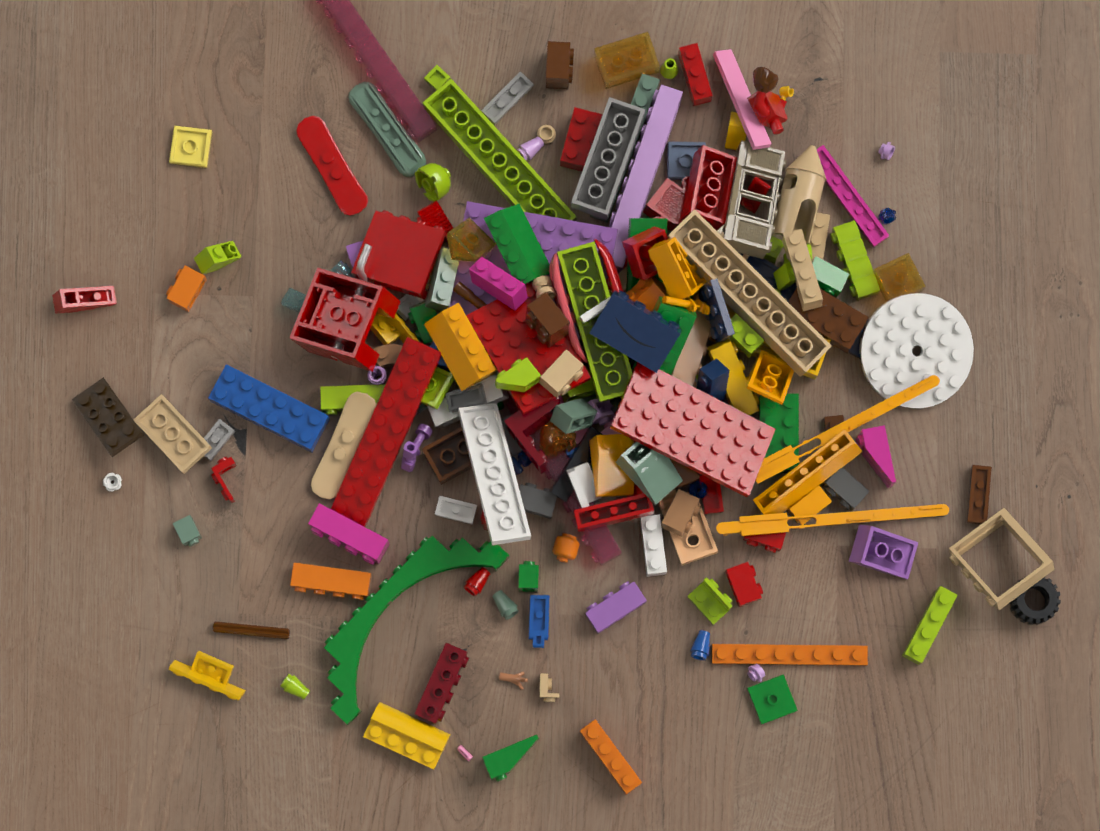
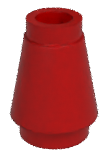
[464,567,490,596]

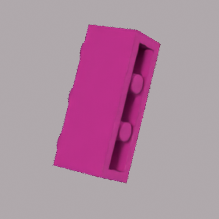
[469,257,528,310]

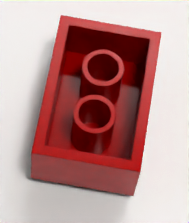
[560,107,603,172]

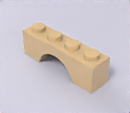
[782,229,823,311]

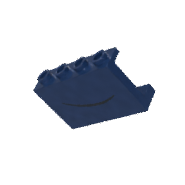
[590,290,682,373]

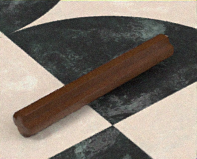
[213,621,290,639]

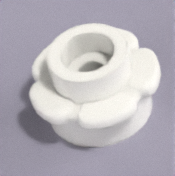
[103,473,122,492]

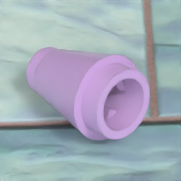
[517,137,544,161]
[367,366,387,385]

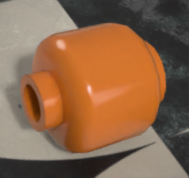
[552,533,580,563]

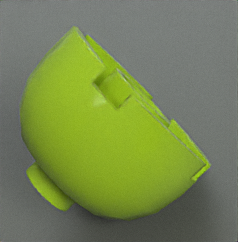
[415,163,451,202]

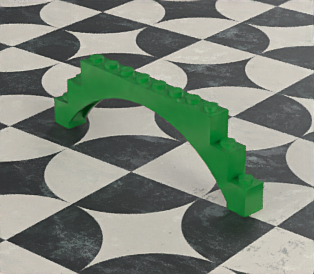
[324,536,510,725]

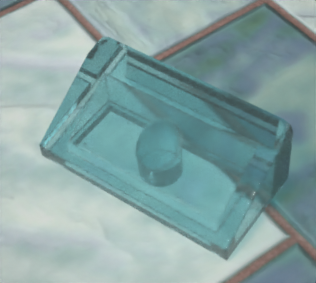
[281,288,306,313]

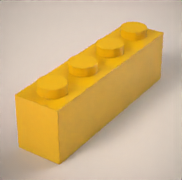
[707,339,760,415]

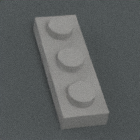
[481,72,534,125]

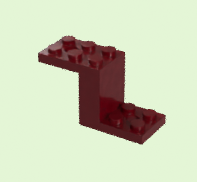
[504,397,561,474]

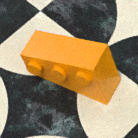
[648,237,707,299]

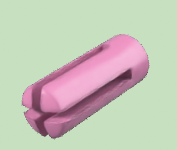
[457,745,473,761]

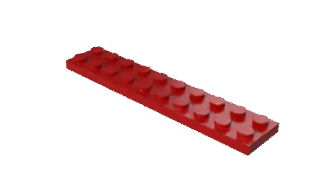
[331,337,441,528]

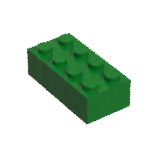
[630,296,697,375]
[758,393,799,473]

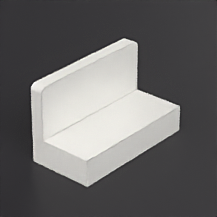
[566,462,602,508]

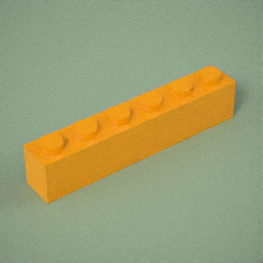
[753,430,863,515]

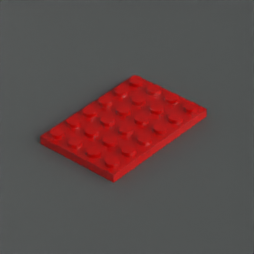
[466,282,591,415]

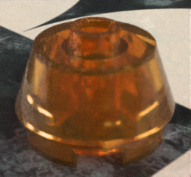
[540,422,577,457]

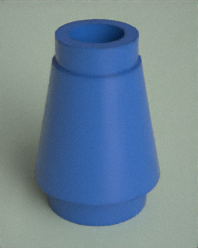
[690,630,710,660]

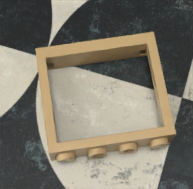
[949,508,1054,610]

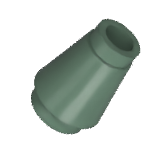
[492,590,519,620]

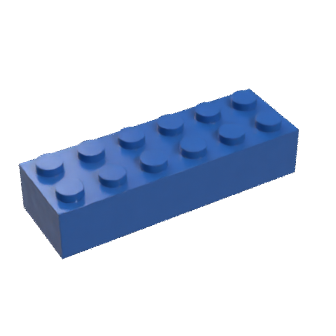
[208,364,330,453]

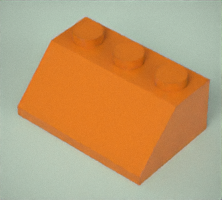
[626,276,668,312]

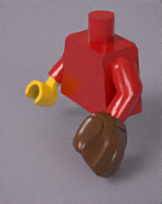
[747,67,794,135]

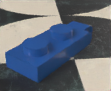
[529,595,550,648]

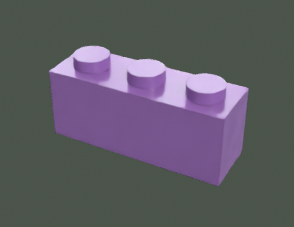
[585,581,647,634]

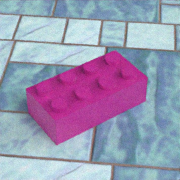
[308,503,390,565]

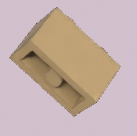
[539,350,584,398]

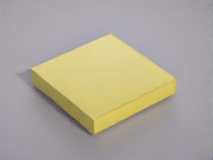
[169,126,212,168]

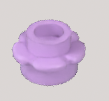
[879,142,895,160]
[747,664,765,682]

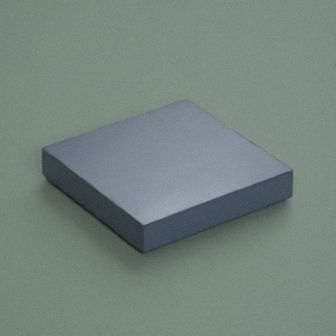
[667,142,706,180]

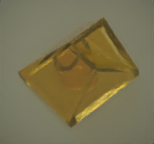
[447,217,496,264]

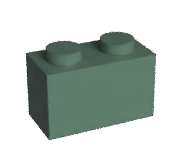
[550,398,597,434]

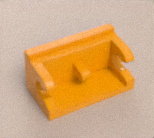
[787,485,832,525]

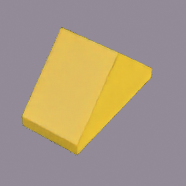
[725,112,746,150]

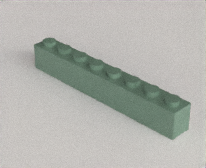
[590,73,660,223]

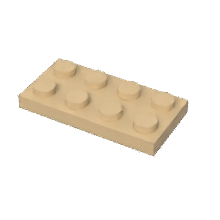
[134,394,212,474]

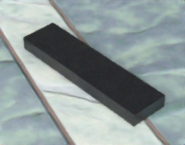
[549,427,603,502]

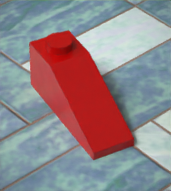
[52,286,117,314]

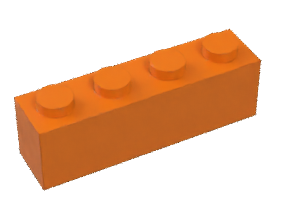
[290,563,372,600]
[580,719,642,795]

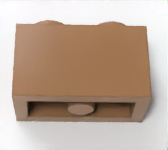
[661,489,701,537]

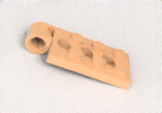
[658,490,718,565]

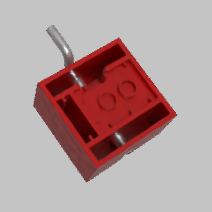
[289,244,401,372]

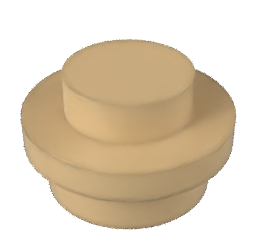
[537,125,556,144]

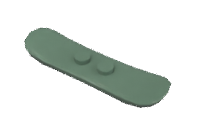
[348,81,426,177]

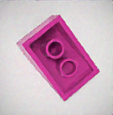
[856,425,896,488]

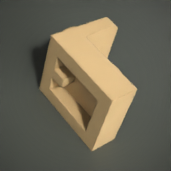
[540,673,559,702]

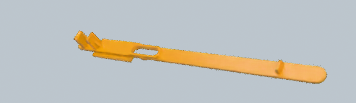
[755,375,940,484]
[716,504,949,536]

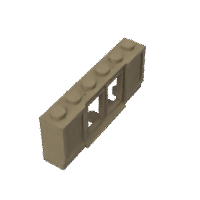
[722,141,786,259]

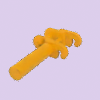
[662,296,710,315]

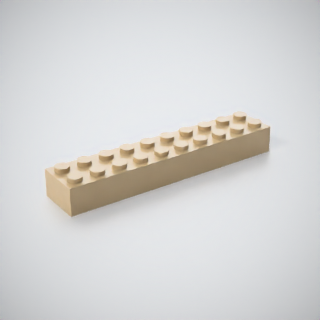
[667,209,831,377]

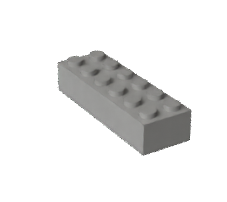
[571,97,645,220]

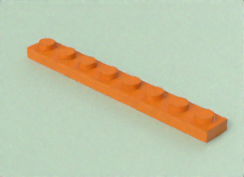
[712,644,868,666]

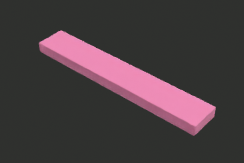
[713,49,771,150]

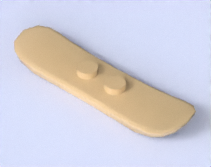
[311,392,377,499]

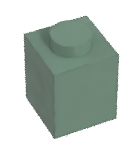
[173,515,202,547]

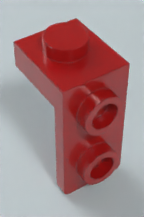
[211,456,237,503]

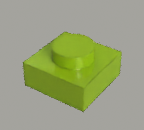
[424,65,451,91]

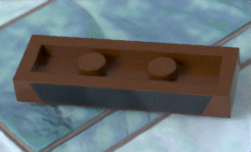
[967,465,992,524]

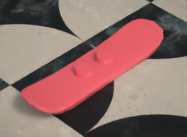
[549,253,588,363]

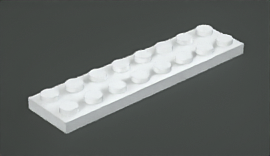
[458,403,531,545]

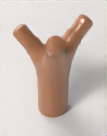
[499,671,528,690]

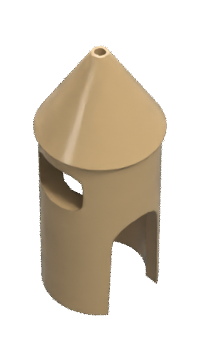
[773,145,827,244]

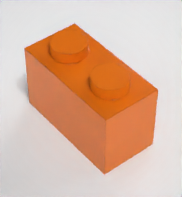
[166,265,207,312]

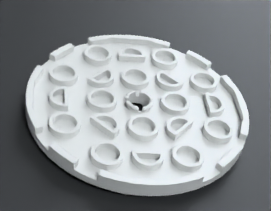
[860,293,974,408]

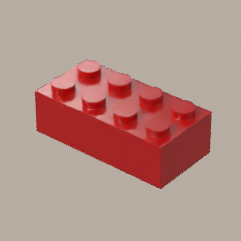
[681,145,737,231]

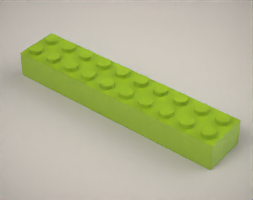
[423,79,577,221]

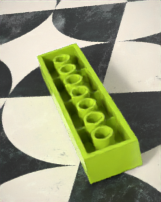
[557,241,632,403]

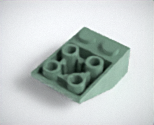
[616,442,683,505]

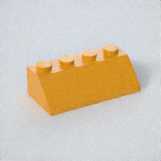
[424,302,496,392]

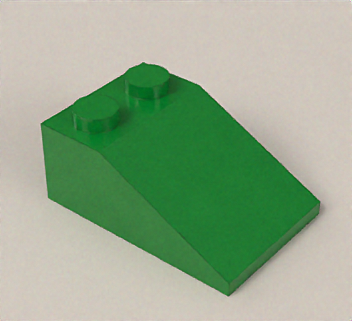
[482,734,539,782]

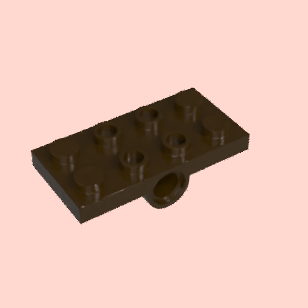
[72,377,144,457]

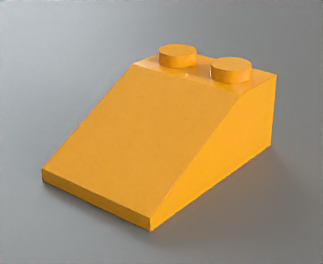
[747,349,794,405]
[589,434,634,497]

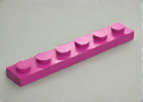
[817,145,889,248]

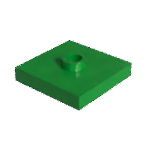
[747,674,798,725]

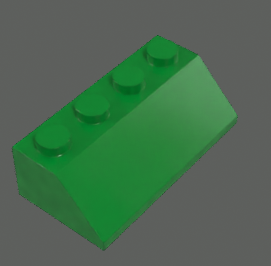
[484,204,550,285]

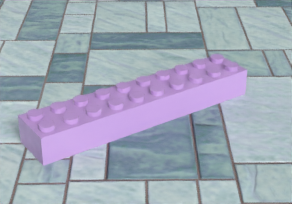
[609,85,683,274]

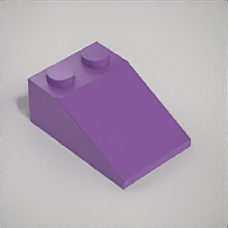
[849,524,918,579]

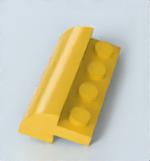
[363,702,451,770]

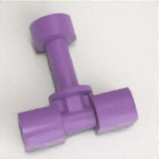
[401,424,432,472]

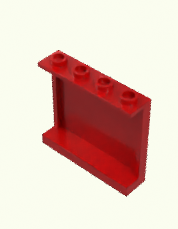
[351,210,449,300]

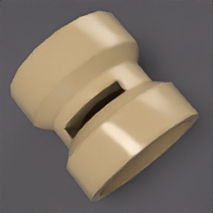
[532,276,556,300]

